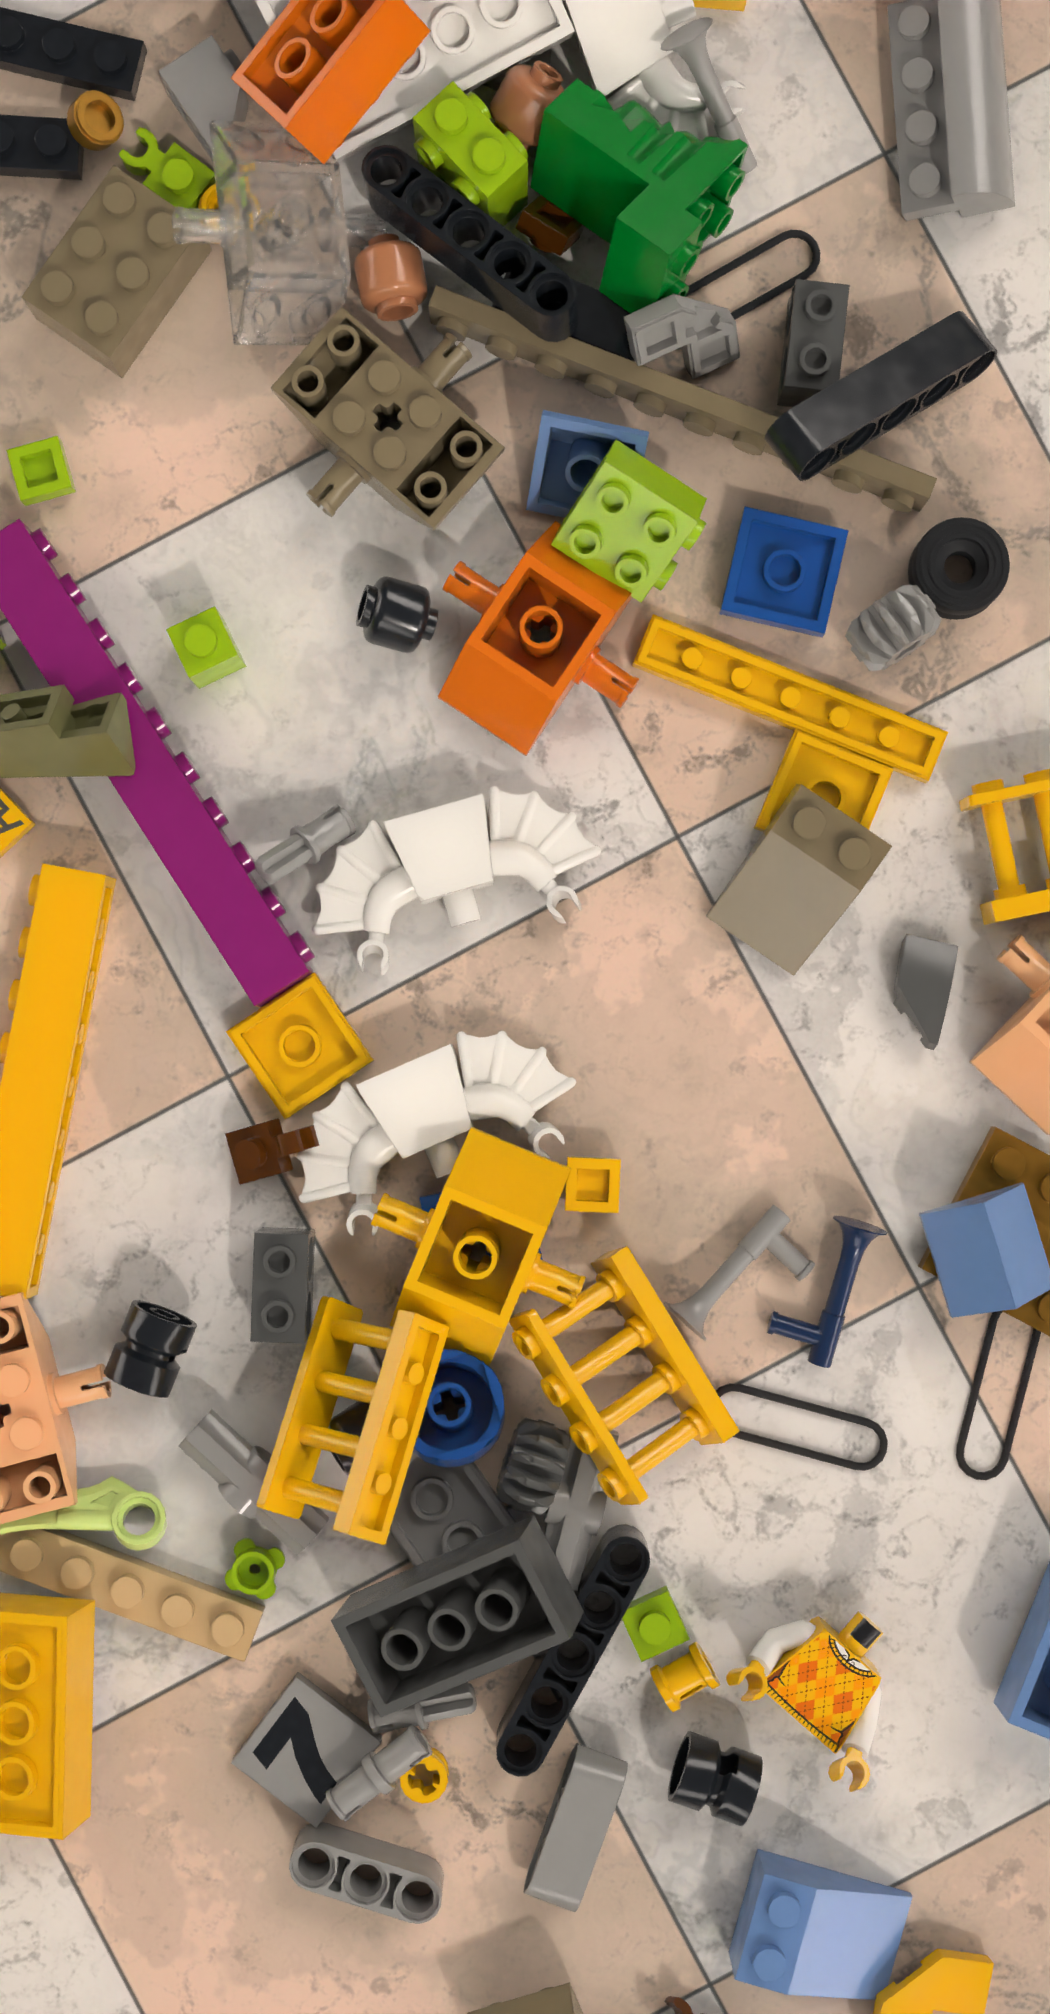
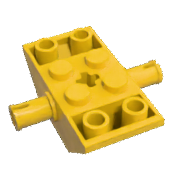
[371,1127,586,1366]

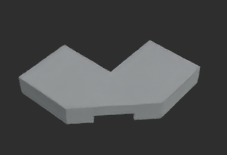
[624,294,740,379]

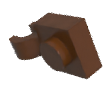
[225,1118,320,1185]

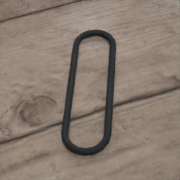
[686,230,820,320]
[956,1311,1041,1480]
[716,1383,888,1471]

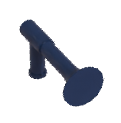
[767,1216,888,1368]

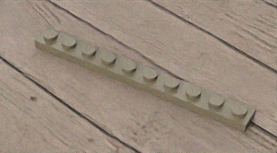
[428,285,937,513]

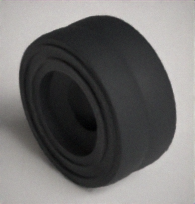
[908,517,1010,620]

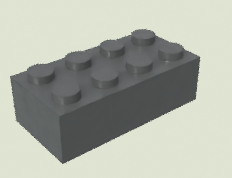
[331,1515,584,1717]

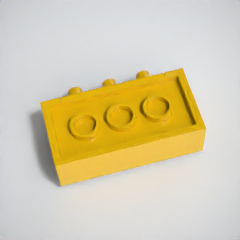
[0,1592,95,1840]

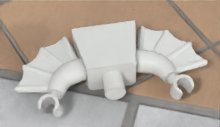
[563,0,747,141]
[312,786,601,975]
[297,1031,576,1236]

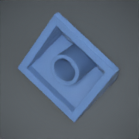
[526,410,649,518]
[919,1182,1050,1318]

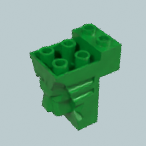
[530,78,748,314]

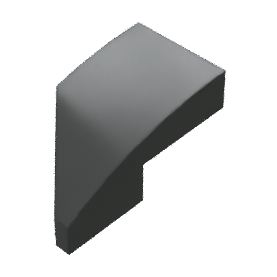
[893,934,958,1050]

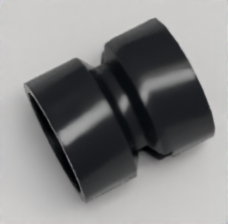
[104,1300,197,1398]
[668,1731,763,1826]

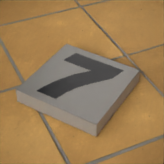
[231,1672,382,1828]

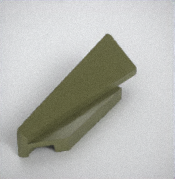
[0,685,136,778]

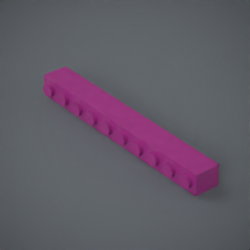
[0,519,315,1007]

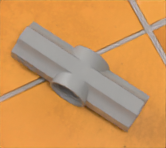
[179,1409,329,1556]
[544,1430,619,1591]

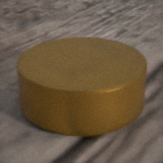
[67,90,124,151]

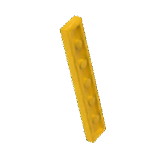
[632,614,948,783]

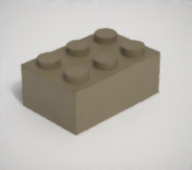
[22,165,212,378]

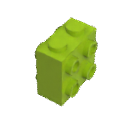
[413,81,528,226]
[551,440,707,603]

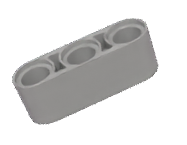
[523,1743,628,1912]
[289,1822,444,1924]

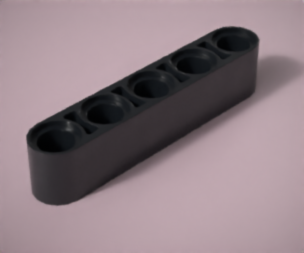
[361,145,578,342]
[765,311,998,481]
[496,1524,650,1777]

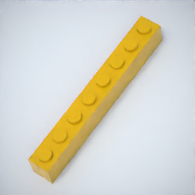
[0,863,116,1300]

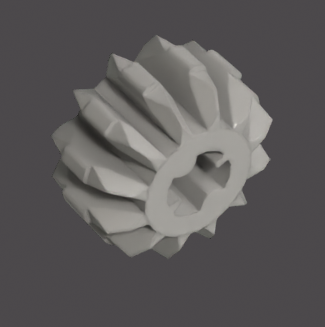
[845,585,942,671]

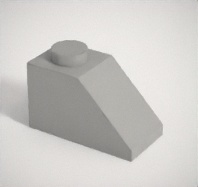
[159,35,249,181]

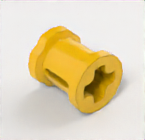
[650,1642,720,1712]

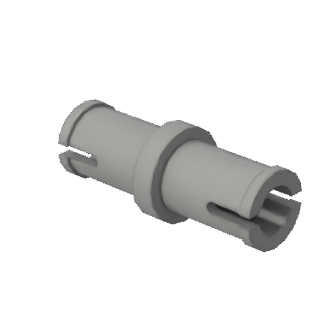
[325,1724,432,1822]

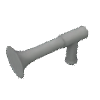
[660,17,757,174]
[664,1205,815,1340]

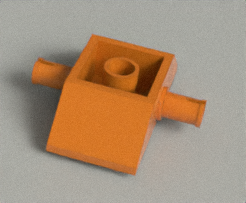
[438,521,639,756]

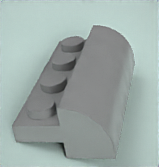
[887,0,1015,221]

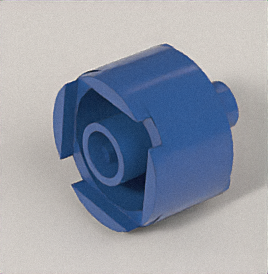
[413,1349,505,1467]

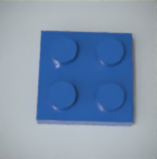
[719,507,849,638]

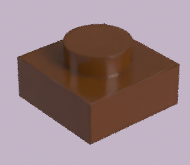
[515,195,585,256]

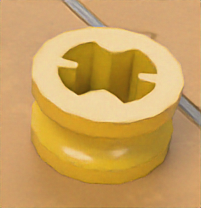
[400,1747,449,1804]

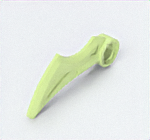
[0,1476,167,1551]

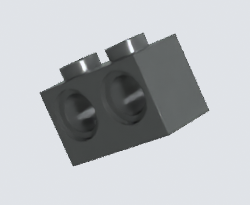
[777,279,850,407]
[250,1227,315,1344]

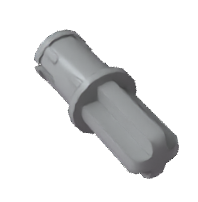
[254,805,356,884]
[367,1682,477,1735]

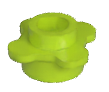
[225,1538,285,1599]

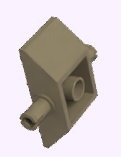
[271,306,505,531]

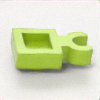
[119,127,219,218]

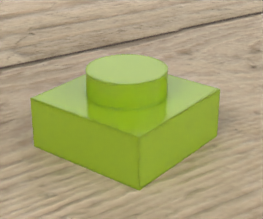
[6,436,76,506]
[622,1586,690,1662]

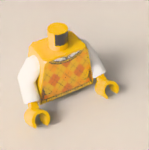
[726,1611,883,1792]

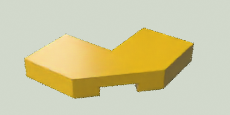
[873,1948,994,2014]

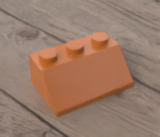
[231,0,431,164]

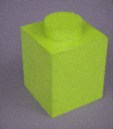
[166,606,246,689]

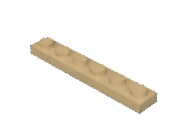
[0,1529,266,1662]

